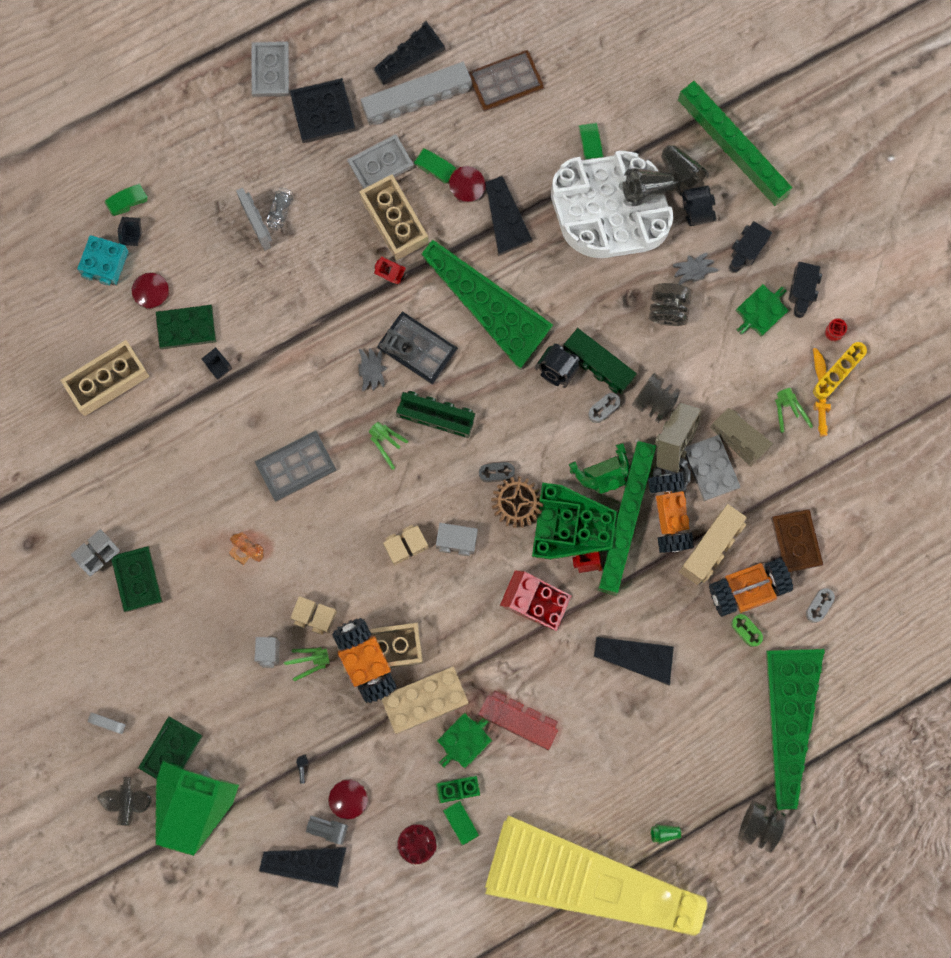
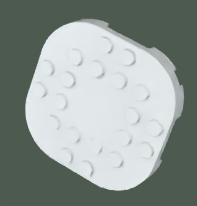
[551,151,673,258]

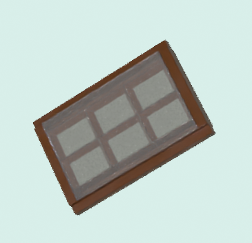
[468,50,544,112]

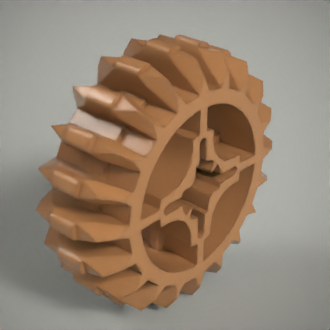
[491,477,543,528]

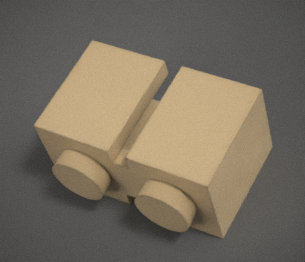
[383,525,429,566]
[291,596,337,635]

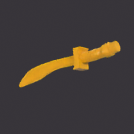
[813,348,831,437]

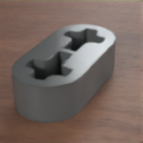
[479,462,515,483]

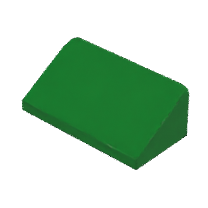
[443,801,479,846]

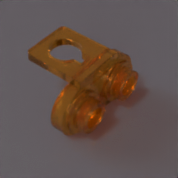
[229,532,264,565]

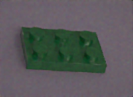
[155,304,217,350]
[111,546,163,613]
[138,716,203,779]

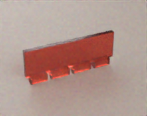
[478,690,559,751]

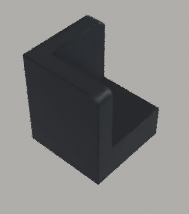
[117,217,142,246]
[201,347,232,380]

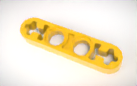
[813,342,867,400]

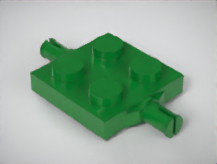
[735,284,789,337]
[437,713,493,769]

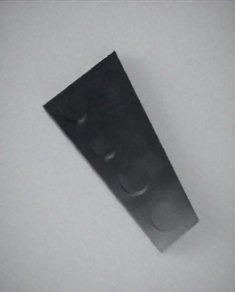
[373,21,445,86]
[485,175,532,256]
[594,637,674,686]
[259,847,347,888]

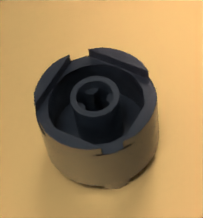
[682,185,717,227]
[535,343,579,388]

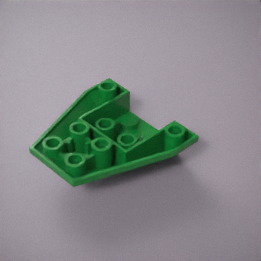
[532,482,617,560]
[155,761,239,856]

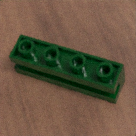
[563,327,637,395]
[396,391,476,439]

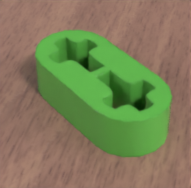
[731,614,763,647]

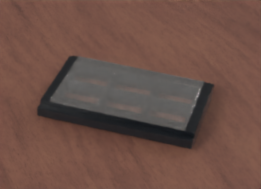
[377,311,458,385]

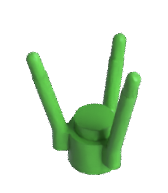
[775,388,813,433]
[369,422,408,470]
[284,647,330,681]

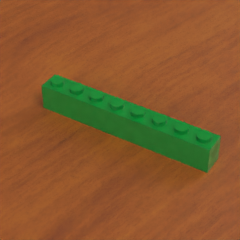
[678,80,793,206]
[597,441,656,596]

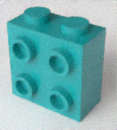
[77,235,129,286]

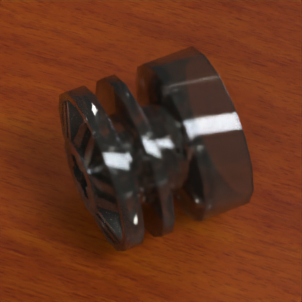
[648,283,692,326]
[632,372,682,423]
[738,801,786,853]

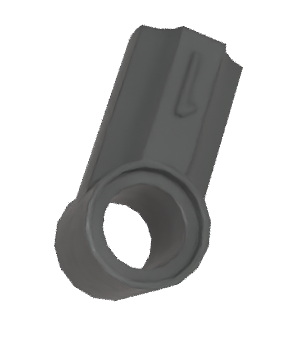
[306,816,348,845]

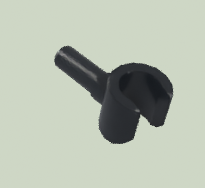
[296,755,309,784]

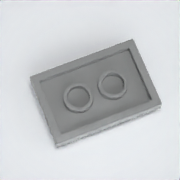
[251,42,289,97]
[347,134,414,189]
[236,188,272,251]
[684,435,740,502]

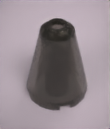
[661,145,709,197]
[622,168,676,206]

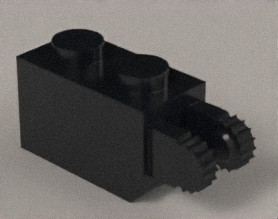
[729,221,773,273]
[788,262,822,318]

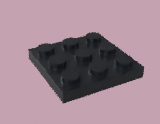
[289,78,356,144]

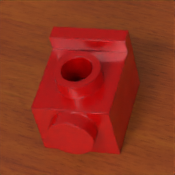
[374,256,406,284]
[572,552,602,573]

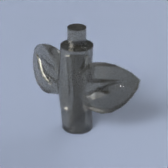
[97,777,152,826]

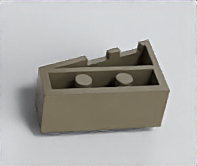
[655,403,701,473]
[710,408,773,467]

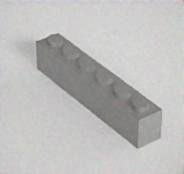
[361,61,472,125]

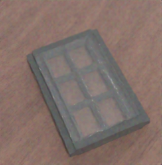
[255,430,337,502]

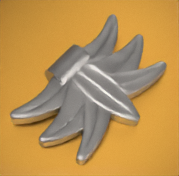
[673,253,718,286]
[358,348,387,391]

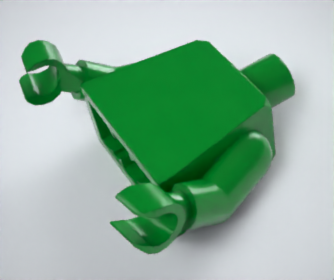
[569,443,629,494]

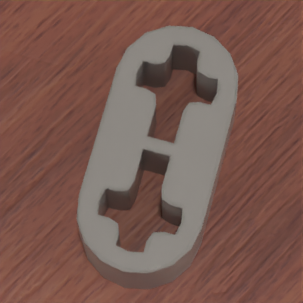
[588,393,620,423]
[806,588,835,623]
[87,712,126,734]

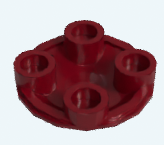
[449,166,486,203]
[132,273,170,310]
[328,780,368,820]
[397,824,437,865]

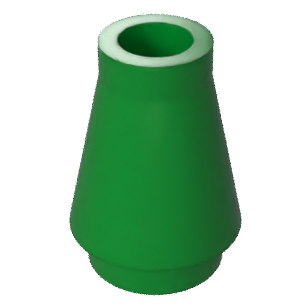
[650,824,681,844]

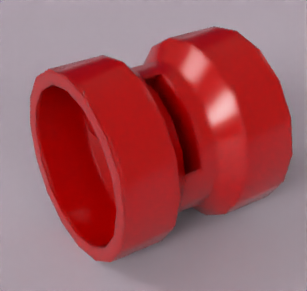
[825,318,847,342]

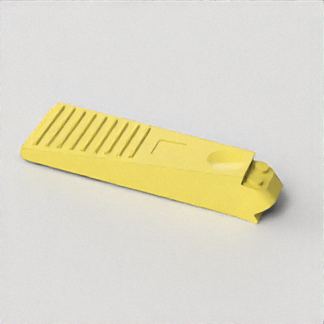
[485,816,707,936]

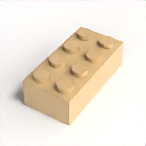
[359,174,429,261]
[60,340,150,416]
[679,504,747,585]
[343,623,423,674]
[382,666,469,734]

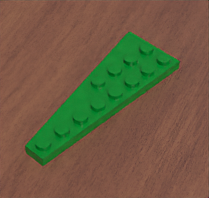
[421,239,553,370]
[766,649,825,810]

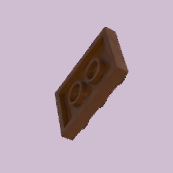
[771,509,824,573]

